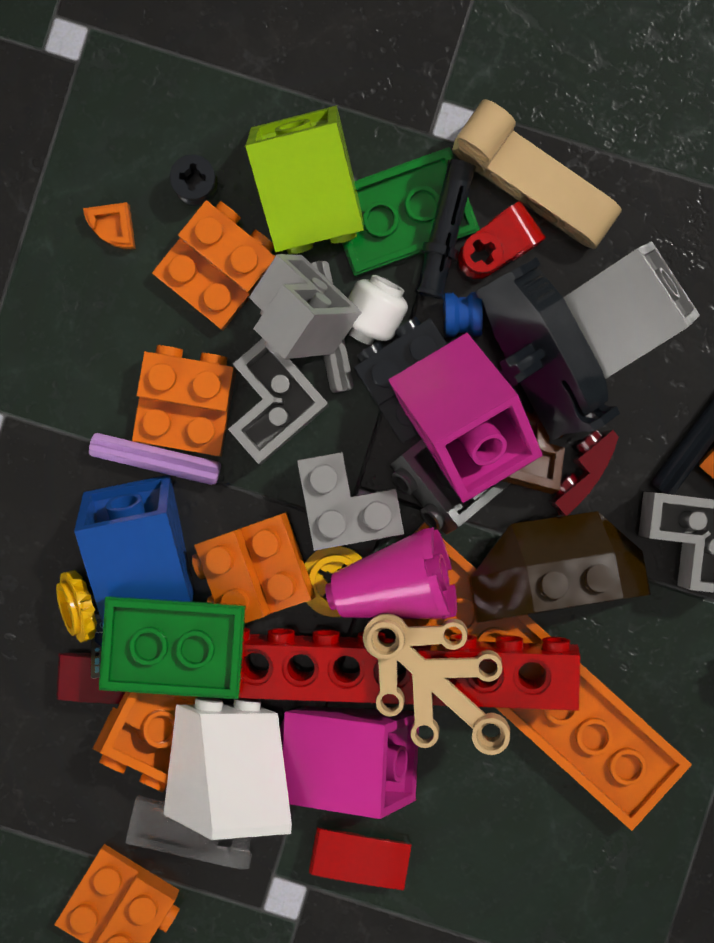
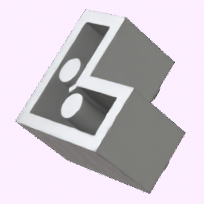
[249,254,362,359]
[228,338,329,465]
[297,452,404,551]
[638,492,714,593]

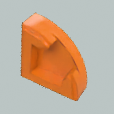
[83,202,136,249]

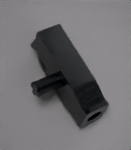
[475,257,620,441]

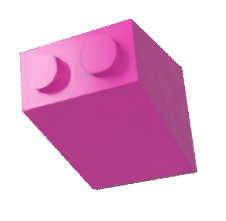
[388,333,543,503]
[280,706,419,819]

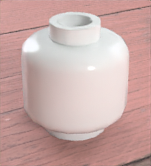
[348,275,408,345]

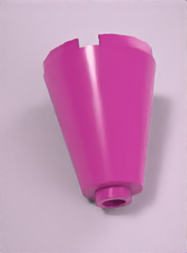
[325,527,457,619]

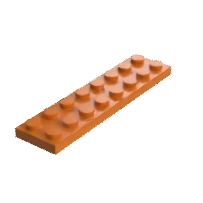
[403,522,692,831]

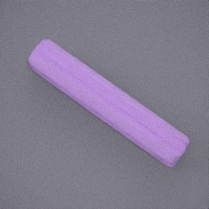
[89,433,221,485]

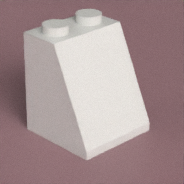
[163,697,292,840]

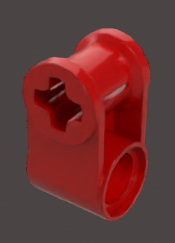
[458,201,546,280]

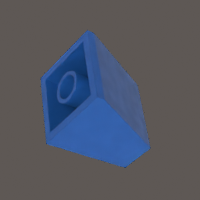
[74,475,193,625]

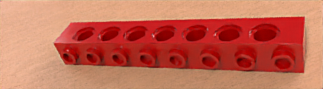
[239,628,580,711]

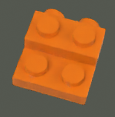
[152,200,276,331]
[132,345,237,457]
[192,512,316,623]
[92,692,197,792]
[54,844,180,943]

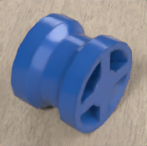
[443,292,483,338]

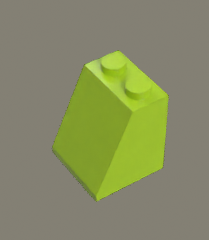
[245,105,364,254]

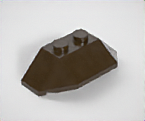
[469,511,651,623]

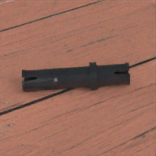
[414,159,476,299]

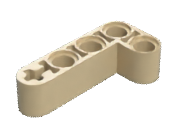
[452,99,622,249]

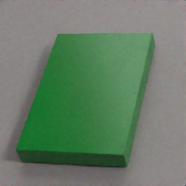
[342,147,480,278]
[99,596,246,699]

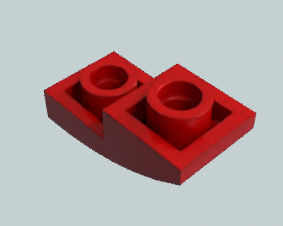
[309,828,412,890]

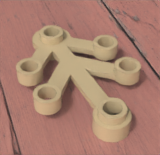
[363,613,510,755]

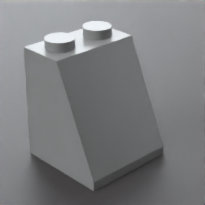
[563,241,700,379]

